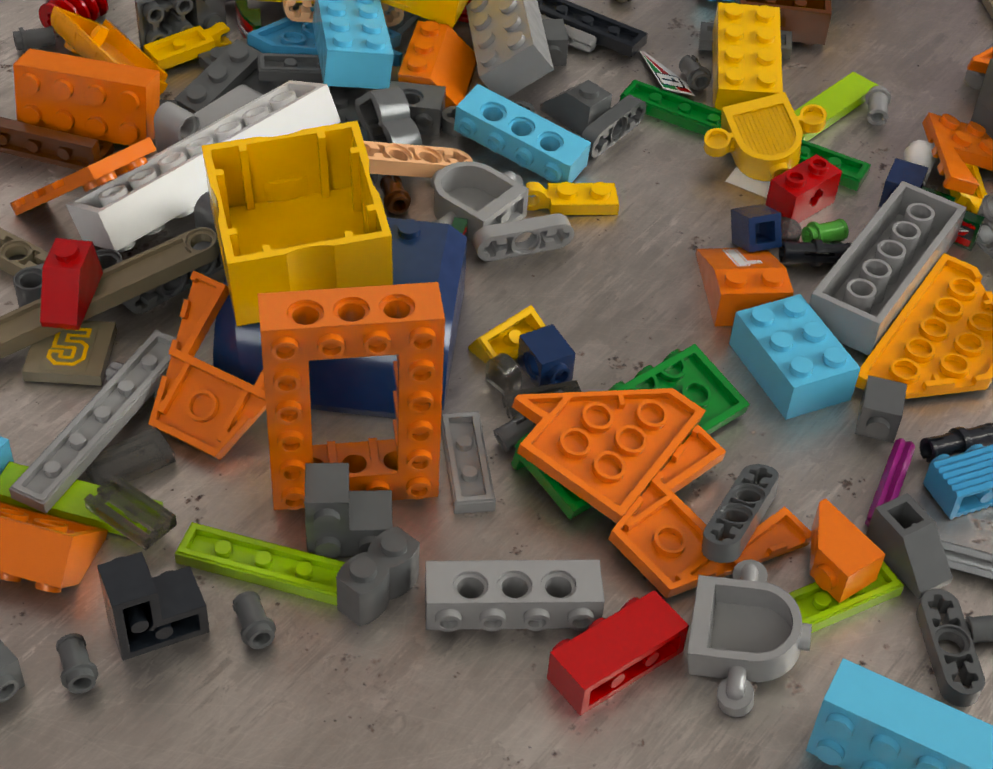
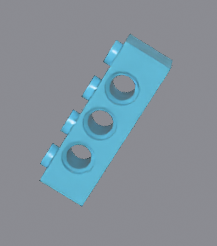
[454,84,591,183]

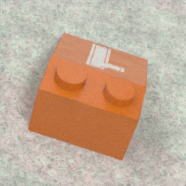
[695,248,794,327]

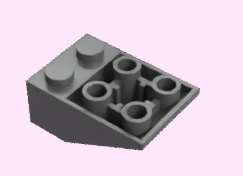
[135,0,227,52]

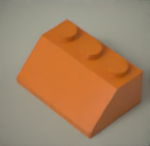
[398,20,477,108]
[0,501,108,593]

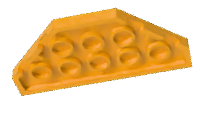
[855,253,993,399]

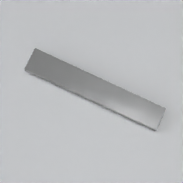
[9,330,176,514]

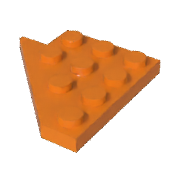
[512,388,706,524]

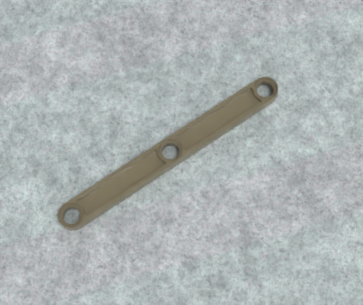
[0,227,220,359]

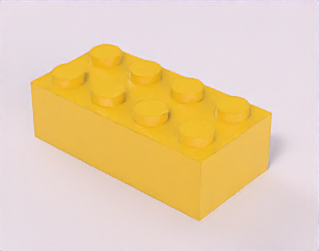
[712,2,783,111]

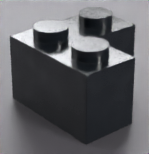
[97,552,210,661]

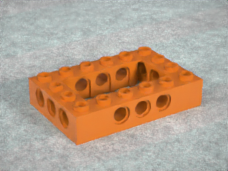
[258,282,445,510]

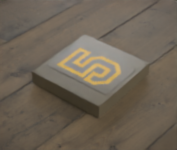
[22,320,117,386]

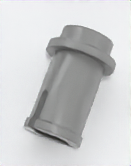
[865,86,891,126]

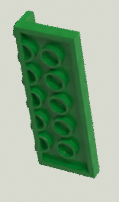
[511,344,750,520]

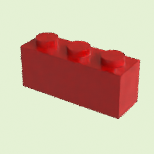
[547,590,689,716]

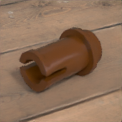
[380,175,411,215]

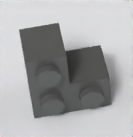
[304,463,393,559]

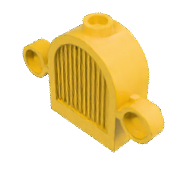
[703,92,827,181]

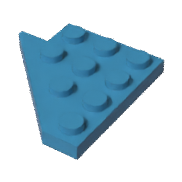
[247,6,403,66]

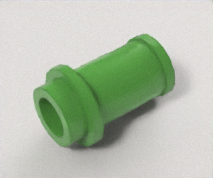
[801,219,849,243]

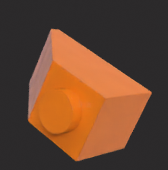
[810,498,886,603]

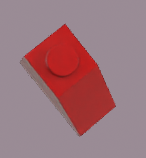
[40,238,103,330]

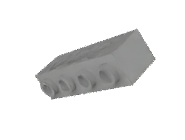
[425,560,605,632]

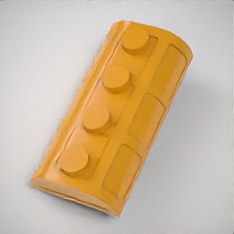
[50,6,168,95]

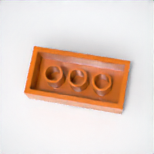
[13,48,160,146]

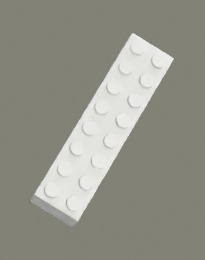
[65,80,341,252]

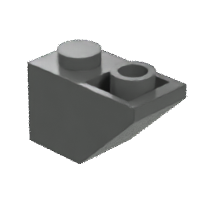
[866,493,953,599]

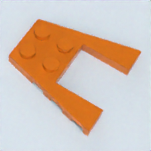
[922,112,993,195]
[10,137,157,216]
[148,270,266,460]
[608,425,811,599]

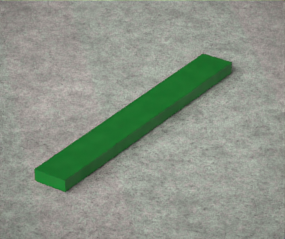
[619,80,871,191]

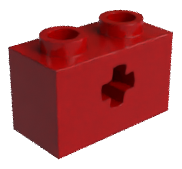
[765,154,842,229]

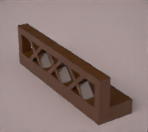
[0,117,115,170]

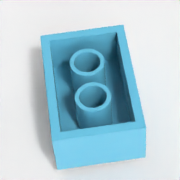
[729,294,860,420]

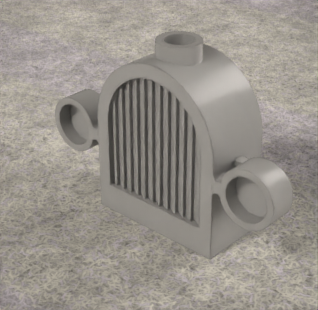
[431,161,529,242]
[687,560,812,717]

